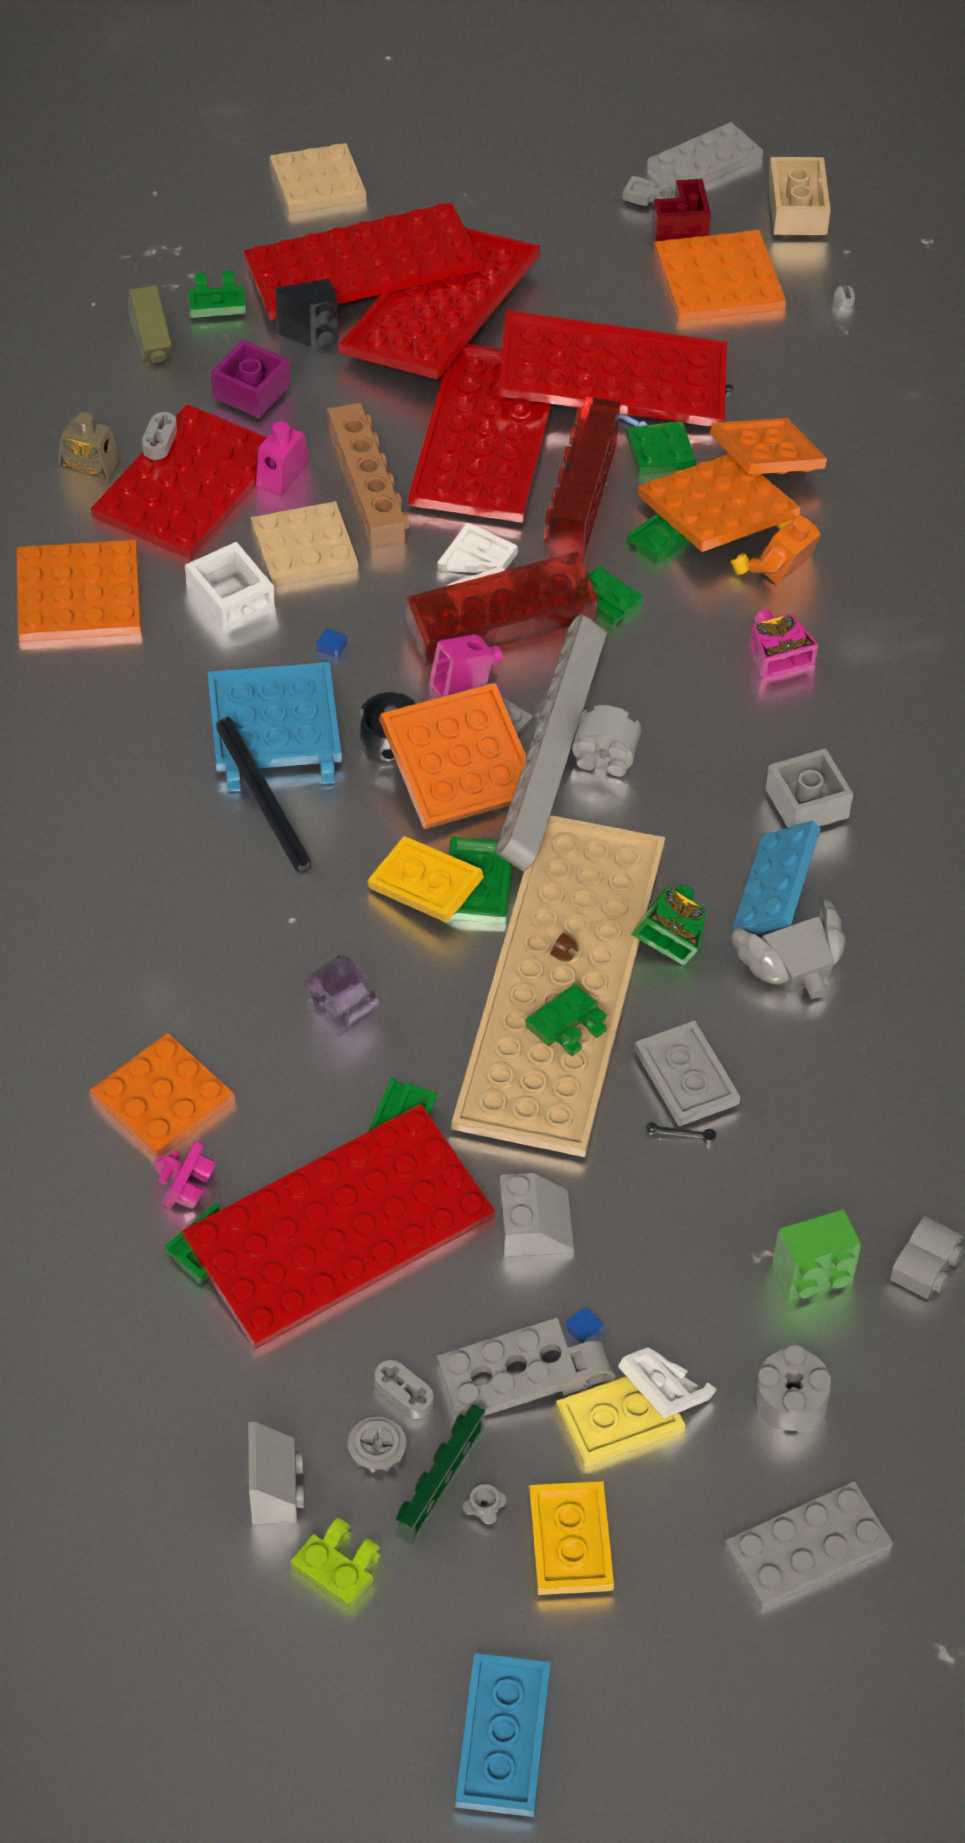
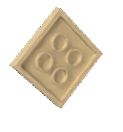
[270,143,366,214]
[251,501,358,587]

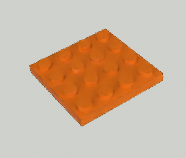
[654,230,786,322]
[637,453,800,552]
[17,540,141,642]
[379,683,526,830]

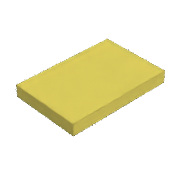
[555,1376,685,1468]

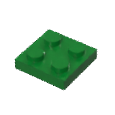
[626,421,696,476]

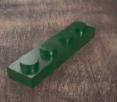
[396,1404,485,1544]

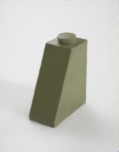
[128,285,172,363]

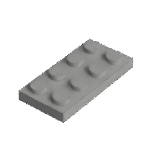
[647,122,763,192]
[724,1481,893,1609]

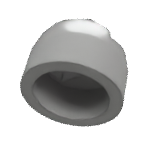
[833,285,856,309]

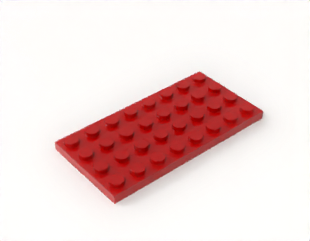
[243,202,482,320]
[338,228,540,379]
[498,310,727,426]
[408,344,553,523]
[182,1104,496,1349]

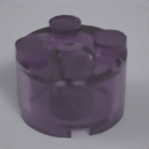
[303,955,379,1036]

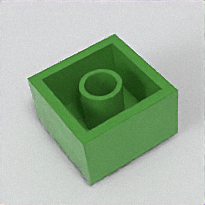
[772,1209,861,1300]

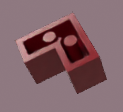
[651,179,711,242]

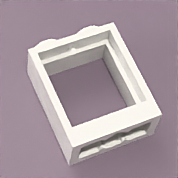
[185,542,275,630]

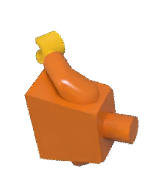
[730,515,821,585]

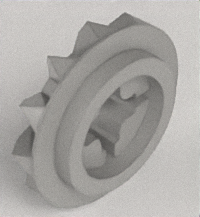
[348,1417,406,1473]

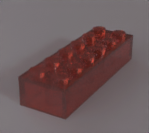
[544,396,620,565]
[405,551,598,666]

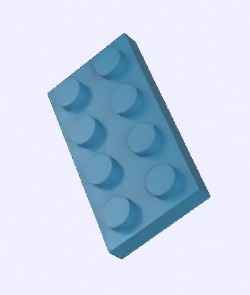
[731,820,821,935]
[455,1653,551,1817]

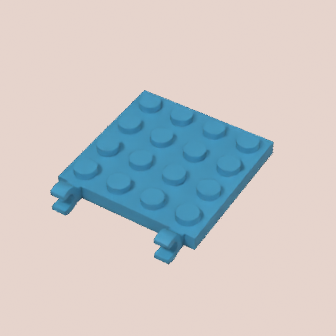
[207,662,342,792]

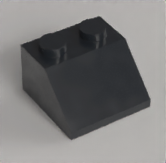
[275,279,338,348]

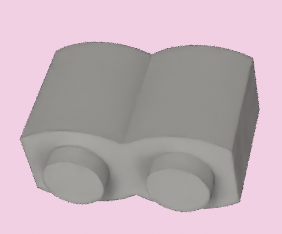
[890,1215,964,1299]

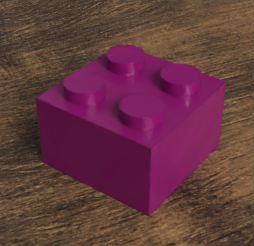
[210,339,291,418]

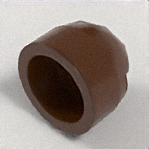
[550,932,578,961]

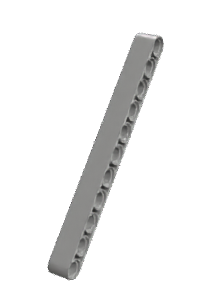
[495,614,607,871]

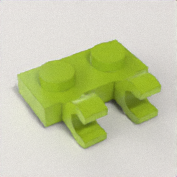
[290,1517,381,1611]

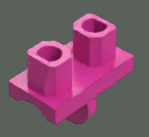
[154,1141,216,1209]

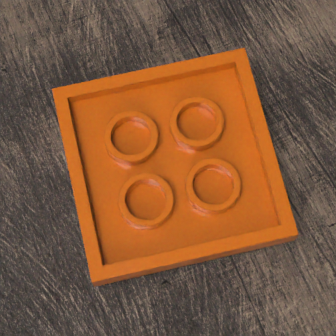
[710,417,827,476]
[90,1033,235,1159]

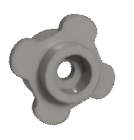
[463,1483,507,1524]

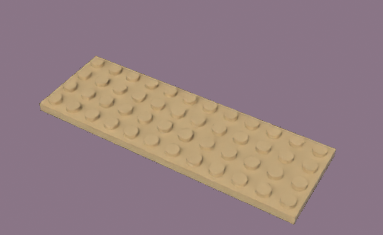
[451,815,666,1157]

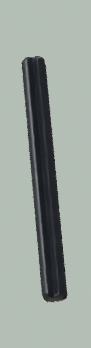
[216,717,311,873]

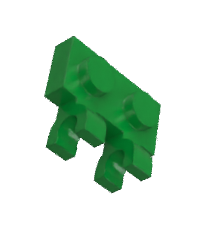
[188,271,246,318]
[526,983,607,1056]

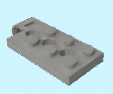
[437,1317,615,1418]

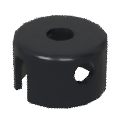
[359,692,416,762]

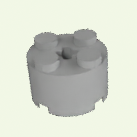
[572,705,641,776]
[756,1345,832,1432]

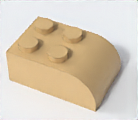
[769,157,831,236]

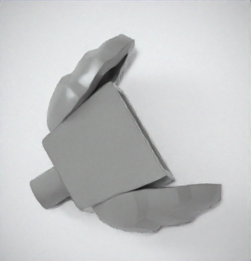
[730,898,846,999]

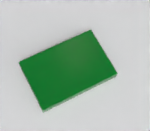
[448,837,512,924]

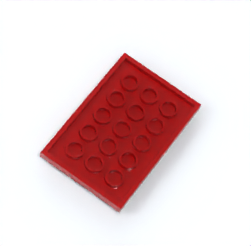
[91,404,267,560]

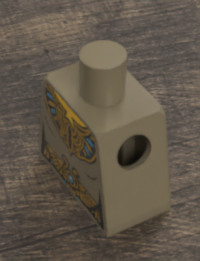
[58,412,121,481]

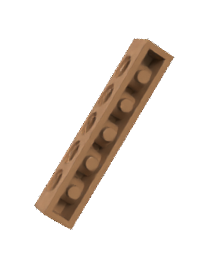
[327,402,409,548]

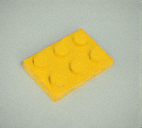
[367,836,484,923]
[529,1481,614,1595]

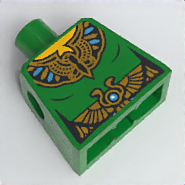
[631,885,706,966]

